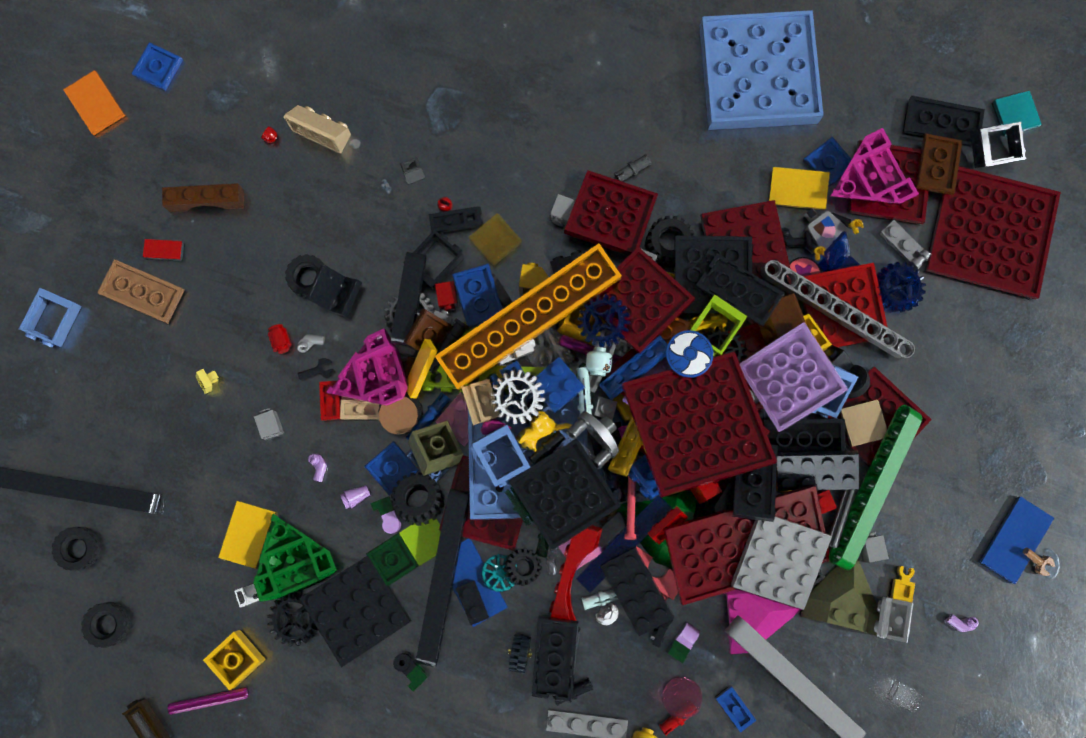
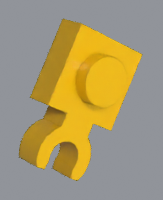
[890,566,915,602]

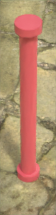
[624,456,637,540]

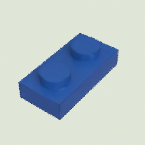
[715,686,756,733]

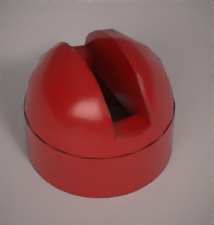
[261,126,278,143]
[437,197,453,212]

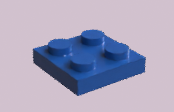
[534,357,586,413]

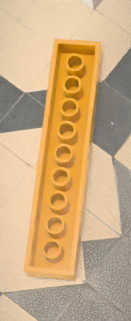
[435,243,622,390]

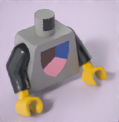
[803,208,864,261]

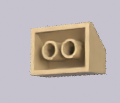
[284,105,351,153]

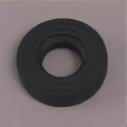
[848,365,870,399]

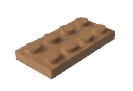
[97,259,185,324]

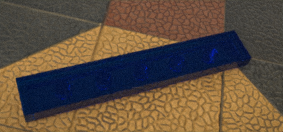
[576,495,673,593]

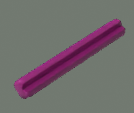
[558,335,622,365]
[168,687,248,715]

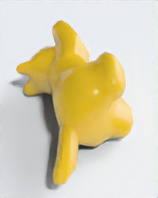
[515,411,572,452]

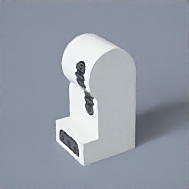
[234,584,259,608]

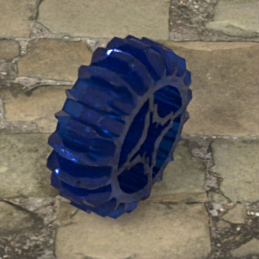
[877,262,926,313]
[577,294,631,348]

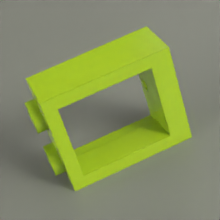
[690,295,748,357]

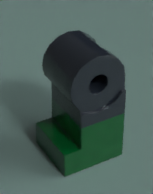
[393,653,430,692]

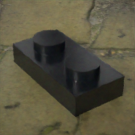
[456,580,489,625]

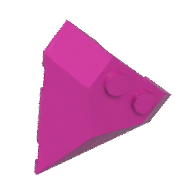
[830,128,919,204]
[327,329,408,406]
[724,589,802,654]

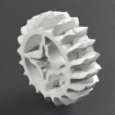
[491,370,545,424]

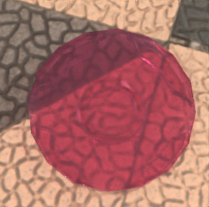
[662,677,703,719]

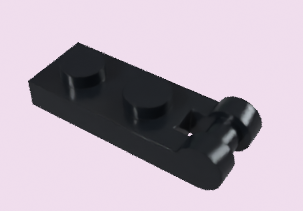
[429,206,484,233]

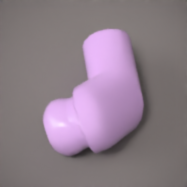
[308,454,327,482]
[946,614,979,632]

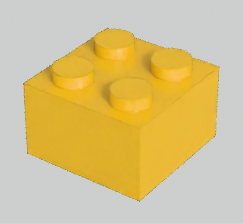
[203,630,266,690]

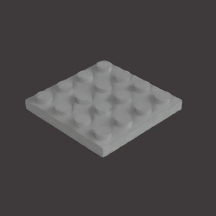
[731,516,832,610]

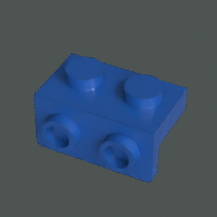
[628,455,659,500]

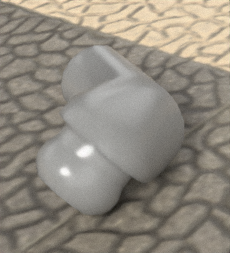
[297,334,325,353]

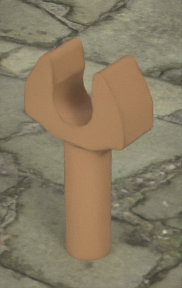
[1023,547,1055,576]

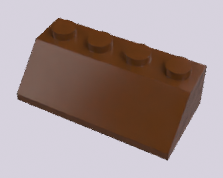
[758,293,807,346]

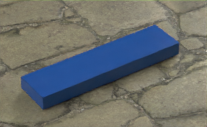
[599,335,668,401]

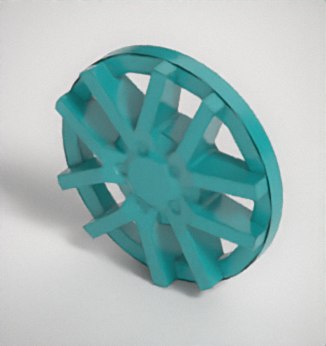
[482,554,519,592]

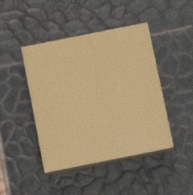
[840,400,887,447]

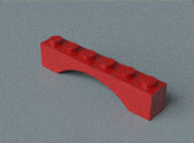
[549,525,603,621]

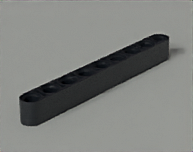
[0,467,161,514]
[416,489,470,667]

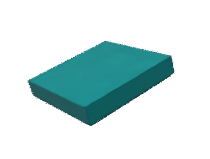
[993,91,1042,136]

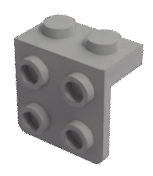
[874,597,913,643]

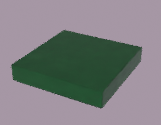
[366,533,419,586]

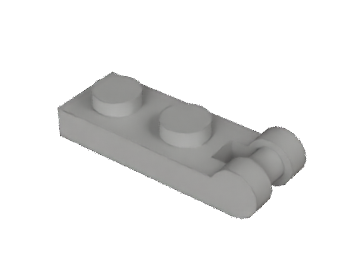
[879,220,931,270]

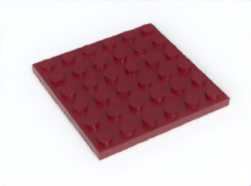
[925,166,1061,300]
[622,351,777,497]

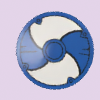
[666,330,713,378]

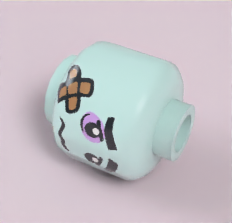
[586,347,612,376]

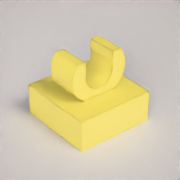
[196,369,219,394]

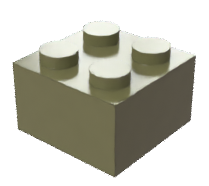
[408,421,463,476]

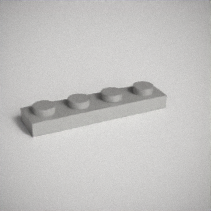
[546,709,628,738]

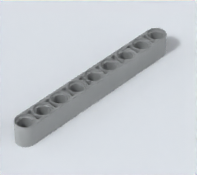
[760,260,915,359]
[724,615,866,738]

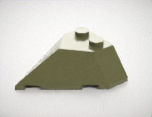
[800,559,880,636]

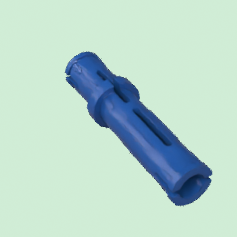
[405,392,451,440]

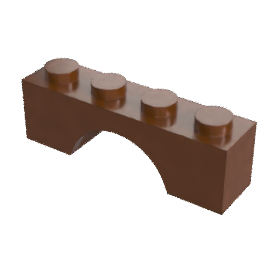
[162,183,244,212]

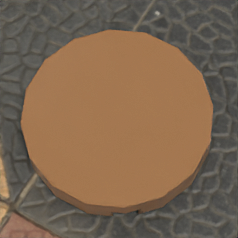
[379,397,418,434]

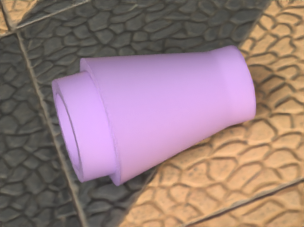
[340,485,370,509]

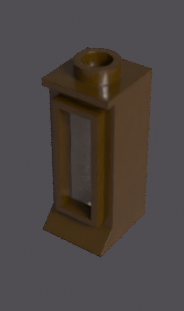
[122,699,171,738]

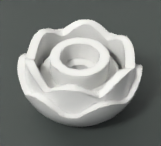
[595,602,618,625]

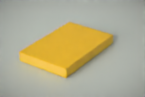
[769,167,830,210]
[218,501,275,569]

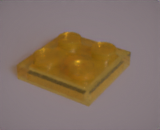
[469,213,522,266]

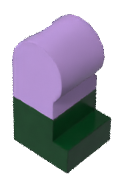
[370,496,401,534]
[666,622,701,663]

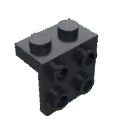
[307,265,362,317]

